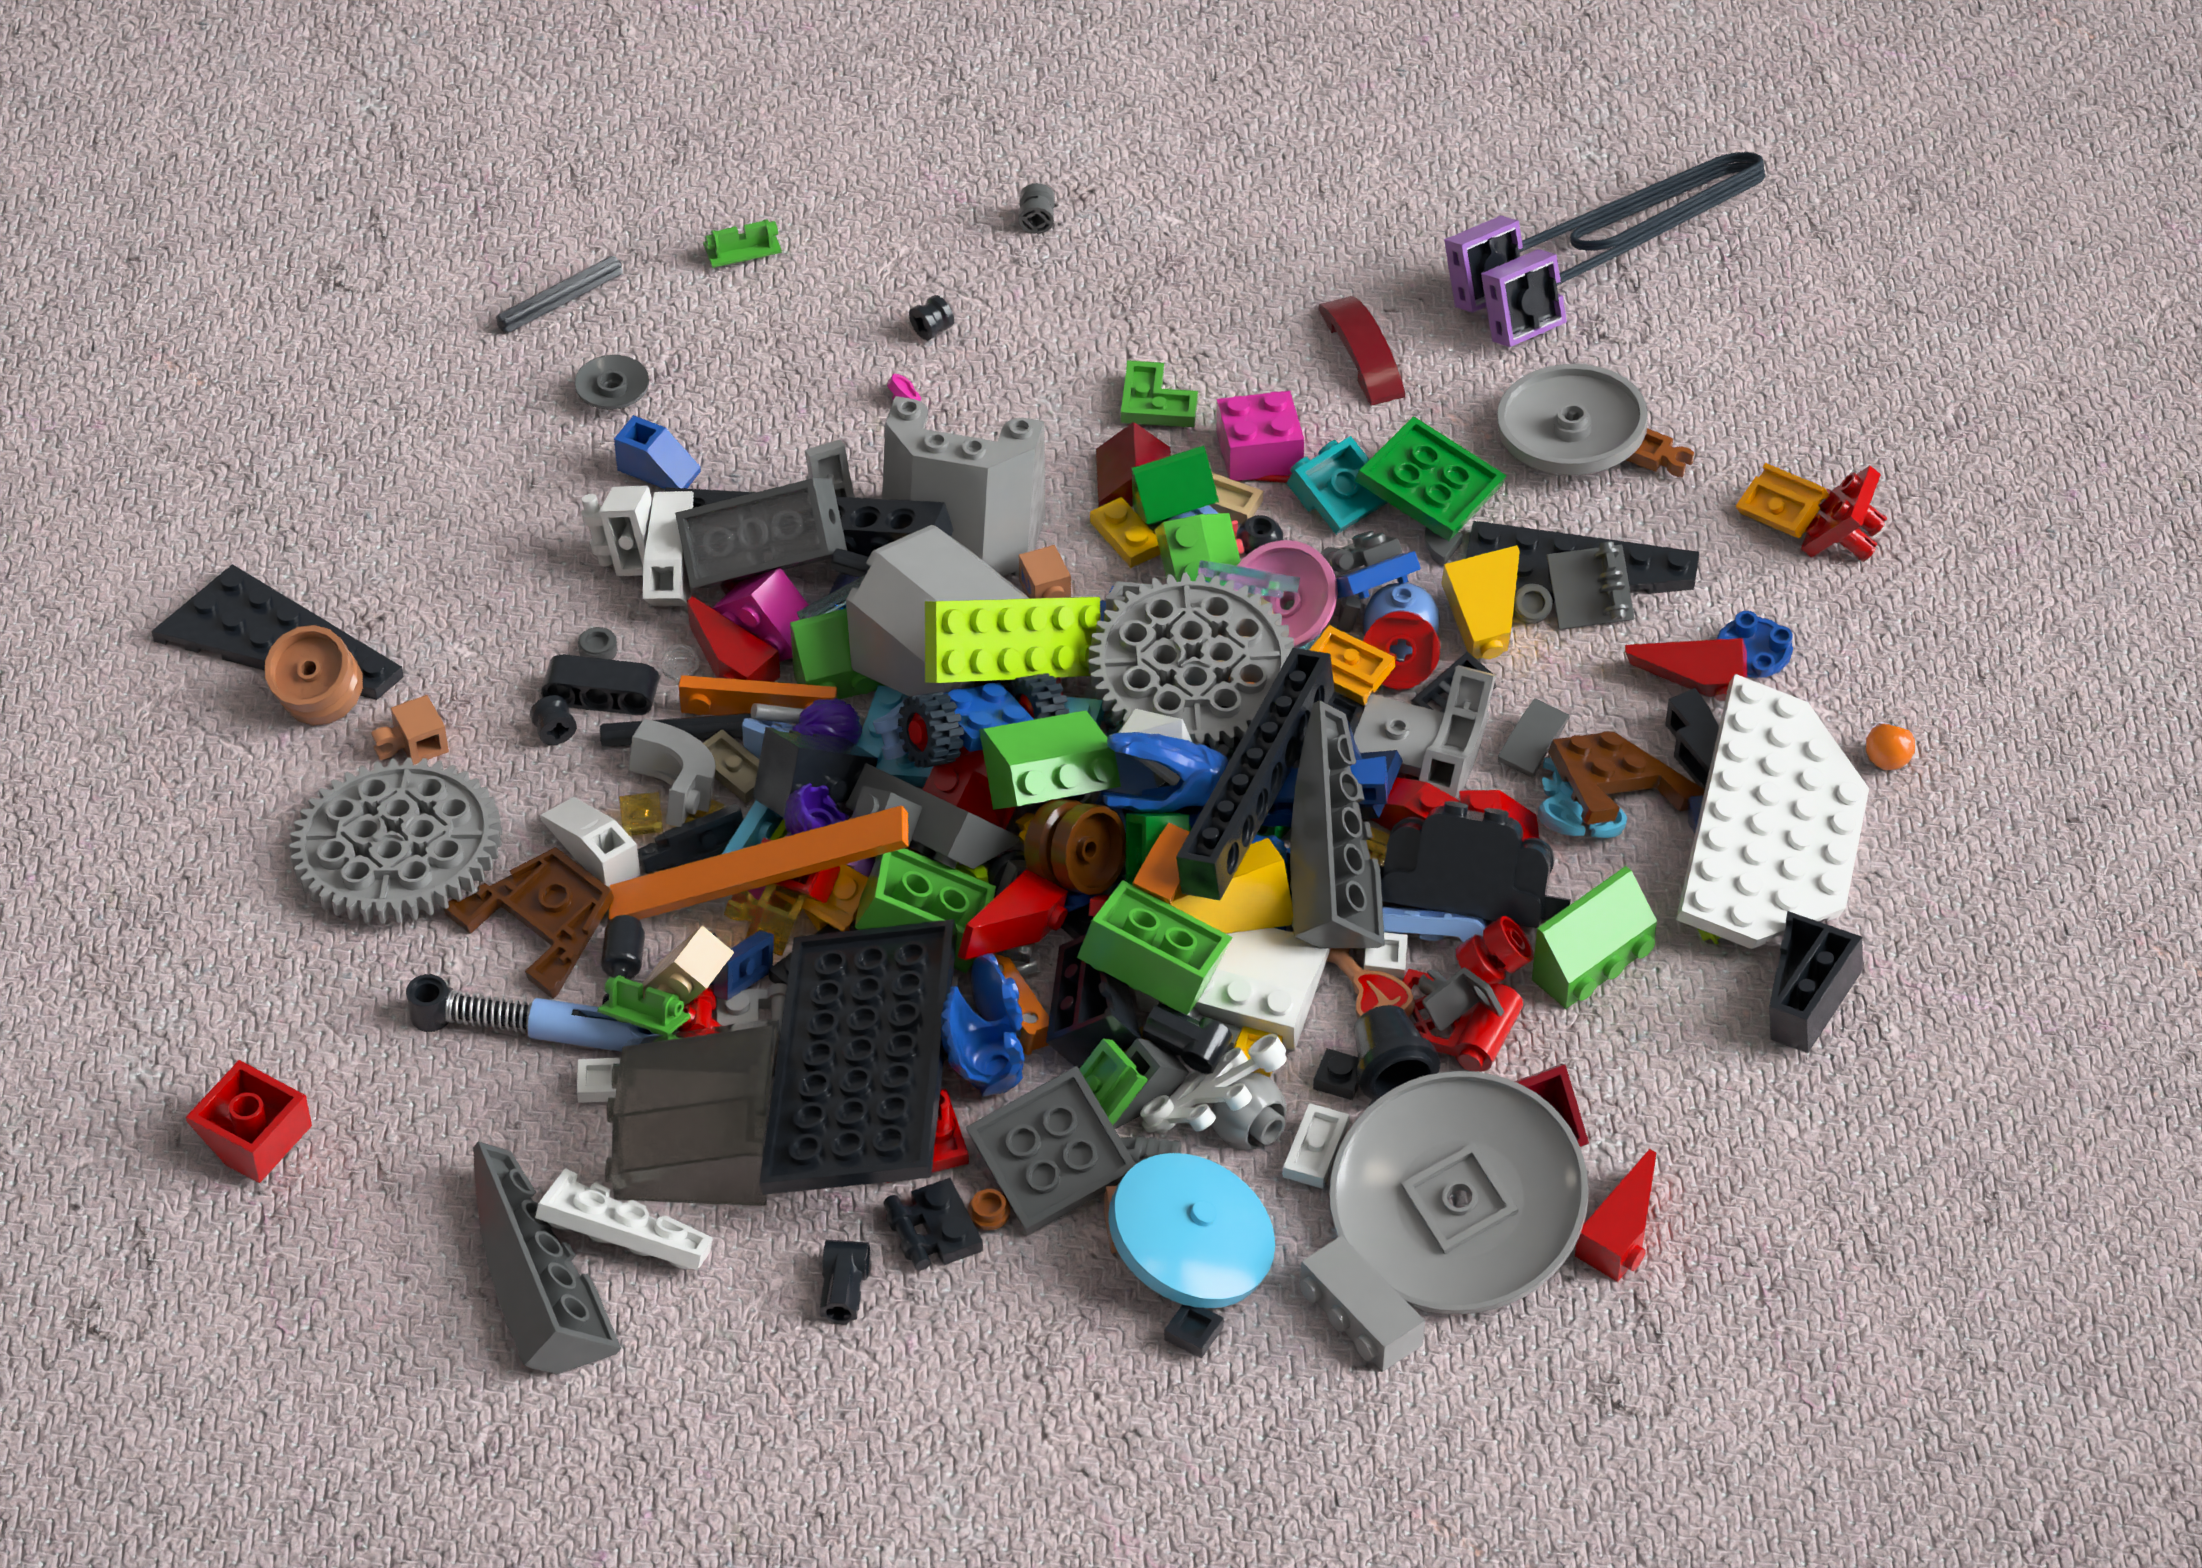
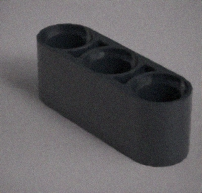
[541,654,660,715]

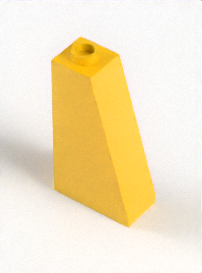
[1171,838,1293,934]

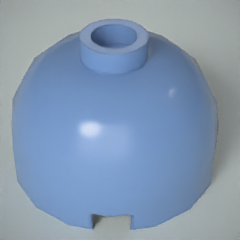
[1363,583,1440,659]

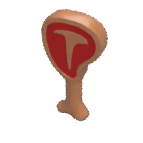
[1326,948,1415,1019]

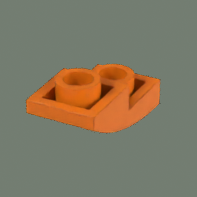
[1132,823,1190,905]

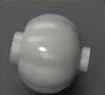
[1211,1072,1287,1150]

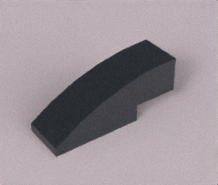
[1665,688,1719,789]

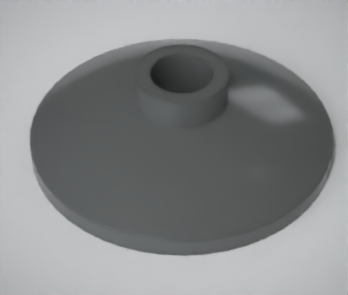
[575,355,649,410]

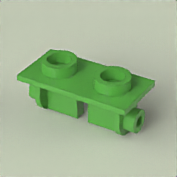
[703,219,782,268]
[597,976,691,1036]

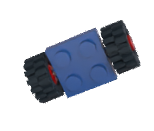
[898,673,1069,768]

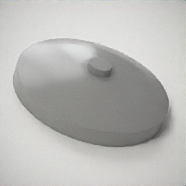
[1497,364,1648,475]

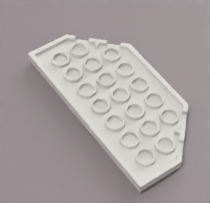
[1676,674,1869,949]

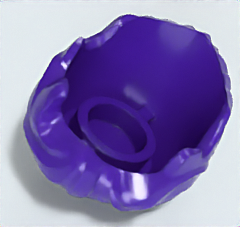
[791,698,862,745]
[784,783,849,836]

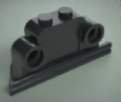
[1379,801,1571,928]

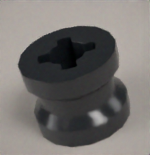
[909,295,954,341]
[530,695,577,745]

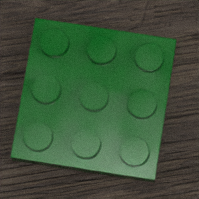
[1355,416,1507,541]

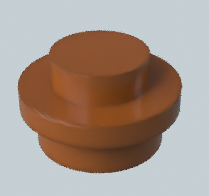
[968,1189,1010,1230]

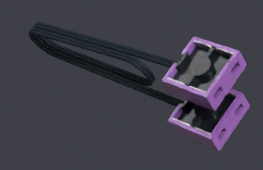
[1444,152,1766,347]

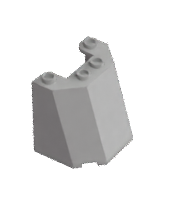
[882,396,1045,576]
[846,525,1029,696]

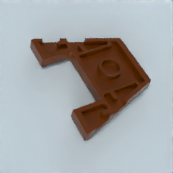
[1548,731,1705,825]
[443,847,614,999]

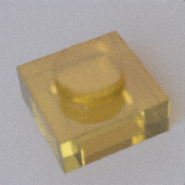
[619,792,663,836]

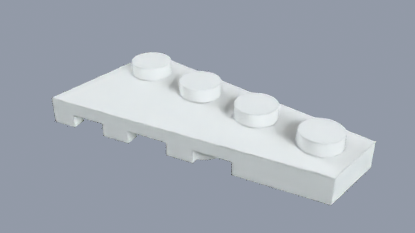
[535,1168,713,1271]

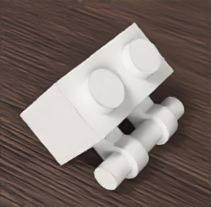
[581,486,653,576]

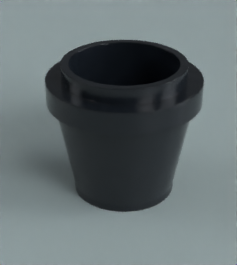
[1353,1005,1440,1101]

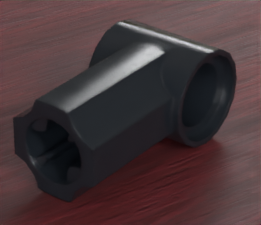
[1142,1002,1233,1074]
[820,1239,870,1325]

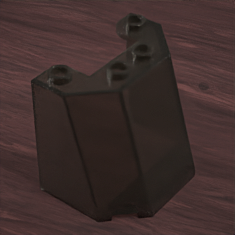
[605,1019,780,1206]

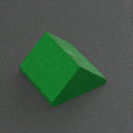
[1132,445,1219,525]

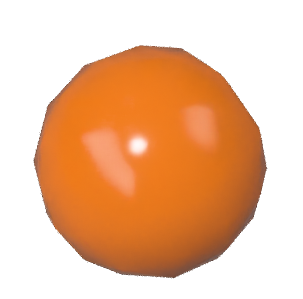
[1866,723,1915,770]

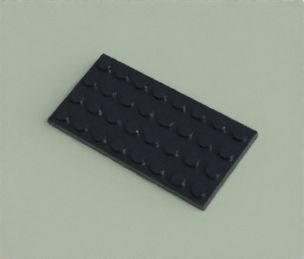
[759,919,958,1195]

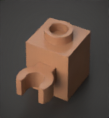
[371,695,449,765]

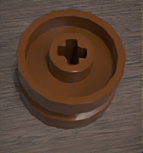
[1024,799,1126,895]

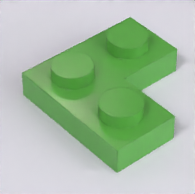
[1121,360,1198,428]

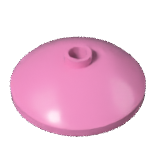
[1229,540,1338,648]

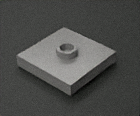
[1354,694,1444,777]

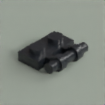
[883,1178,983,1271]

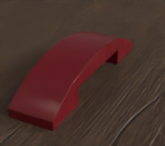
[1318,296,1405,406]

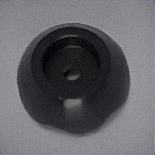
[1237,515,1283,555]

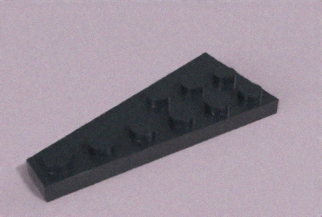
[1465,520,1700,603]
[151,564,404,700]

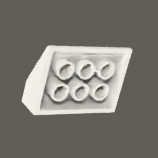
[1135,928,1331,1051]

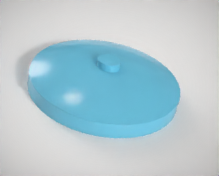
[1109,1153,1275,1308]

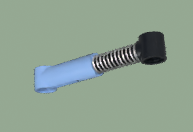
[406,974,672,1064]

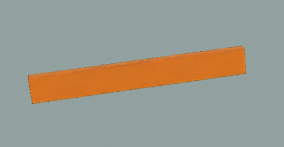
[609,805,909,920]

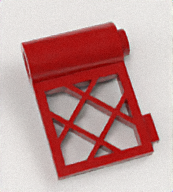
[1402,969,1523,1072]

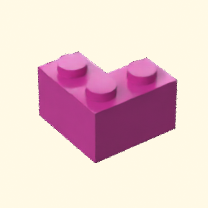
[712,567,817,662]

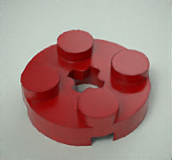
[1363,610,1440,689]

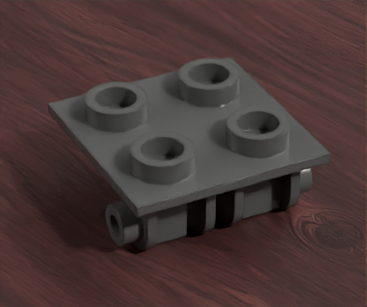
[1547,542,1635,630]

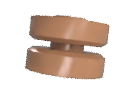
[265,625,363,726]

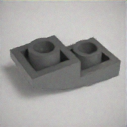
[1498,698,1570,778]

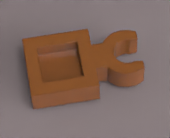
[1626,428,1694,477]

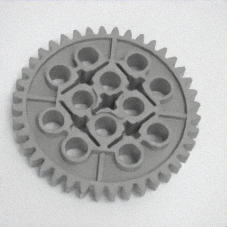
[1089,573,1294,751]
[289,757,503,924]

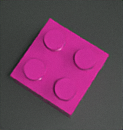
[1216,391,1304,481]

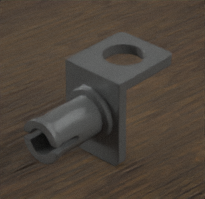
[1418,967,1504,1031]

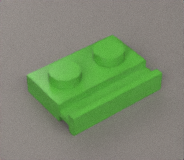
[1079,1038,1148,1125]

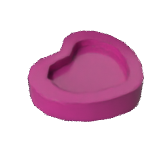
[887,374,921,401]

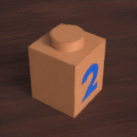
[1019,545,1071,598]

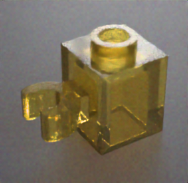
[724,884,806,956]

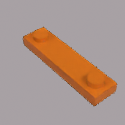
[679,675,837,715]

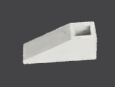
[642,491,693,606]
[540,797,640,888]

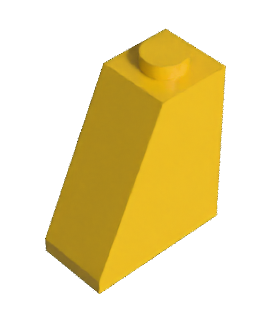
[1441,545,1520,659]

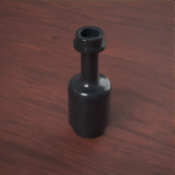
[601,915,645,1005]

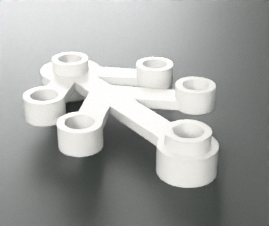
[1140,1034,1287,1134]

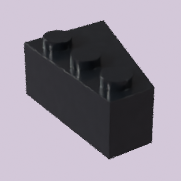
[753,727,878,818]
[1769,911,1863,1053]
[1046,934,1142,1068]

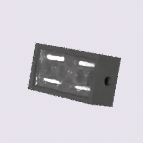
[675,478,847,588]

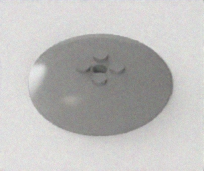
[1330,1071,1589,1314]

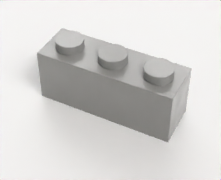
[1299,1235,1425,1372]

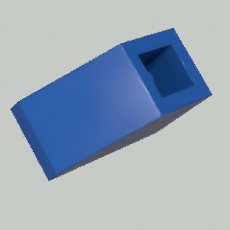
[614,415,701,489]

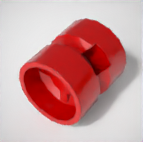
[1455,916,1534,985]

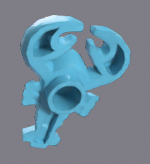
[1537,758,1627,838]

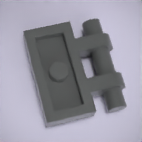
[1321,531,1403,572]

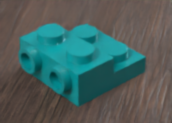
[1286,436,1388,535]

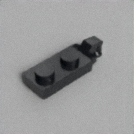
[637,803,744,873]

